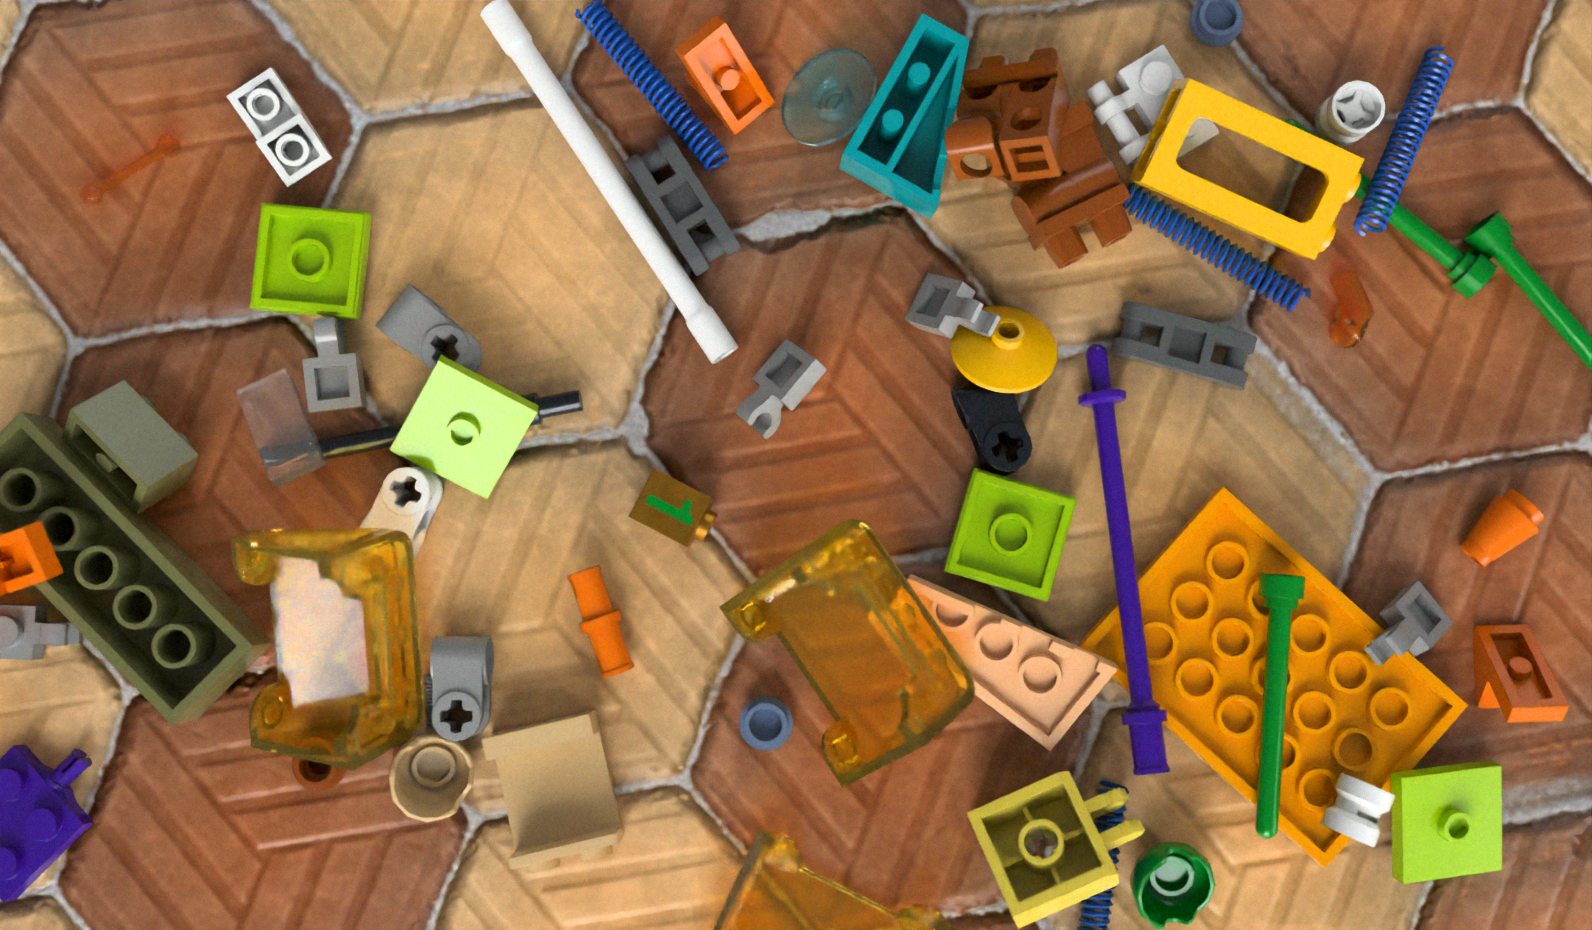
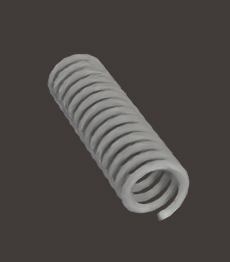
[423,674,435,729]

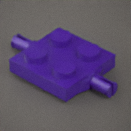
[0,745,94,902]

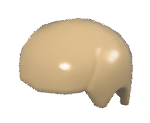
[389,731,475,822]

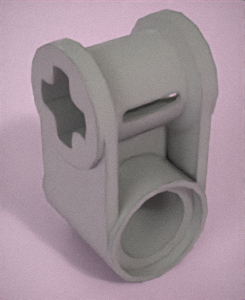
[375,284,483,372]
[430,636,494,741]

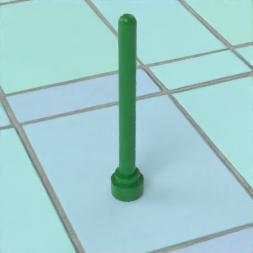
[1284,119,1498,299]
[1462,211,1592,372]
[1255,573,1305,839]

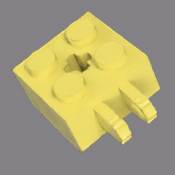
[967,771,1145,929]

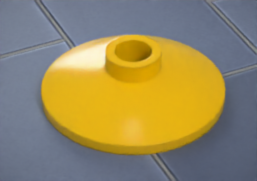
[950,306,1058,393]

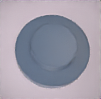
[1189,0,1244,48]
[739,696,793,751]

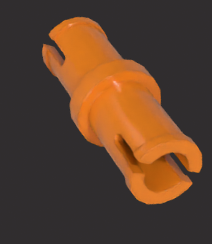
[566,565,635,678]

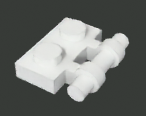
[1087,44,1220,167]

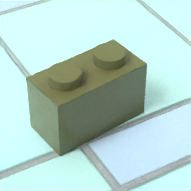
[61,380,199,515]

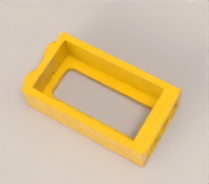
[1128,78,1365,260]

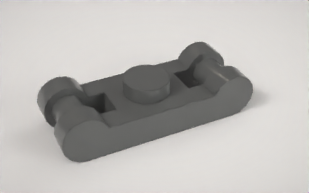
[624,133,741,277]
[1110,302,1257,390]

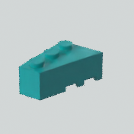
[839,13,970,220]

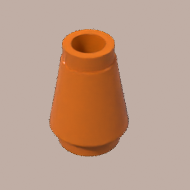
[1459,489,1545,568]

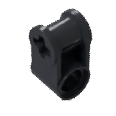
[950,380,1032,476]

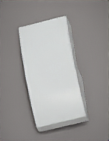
[226,67,333,187]

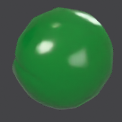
[1130,842,1216,930]

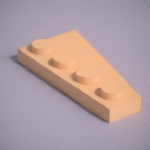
[877,574,1118,751]

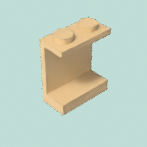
[481,709,624,874]

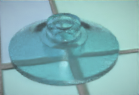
[781,48,877,146]

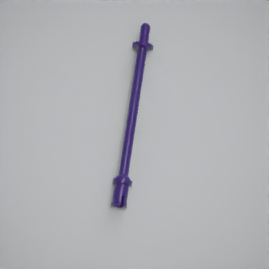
[1077,344,1170,775]

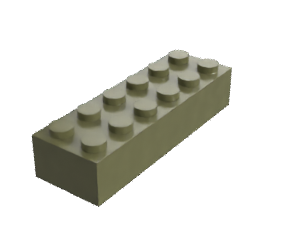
[0,412,274,726]

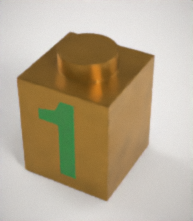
[628,468,718,547]

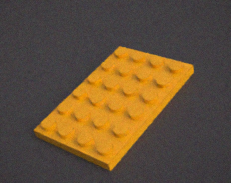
[1077,487,1468,868]

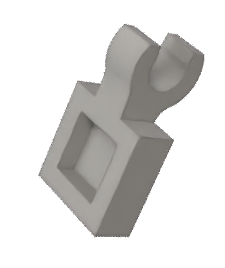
[904,273,1001,339]
[302,317,367,413]
[736,339,827,439]
[1364,580,1453,667]
[0,604,82,660]

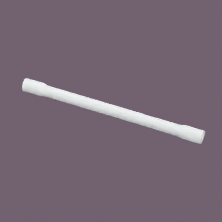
[480,0,739,364]

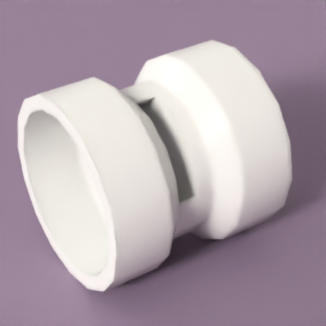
[1314,80,1385,147]
[1320,772,1395,847]

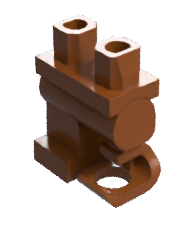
[945,47,1071,182]
[986,100,1133,269]

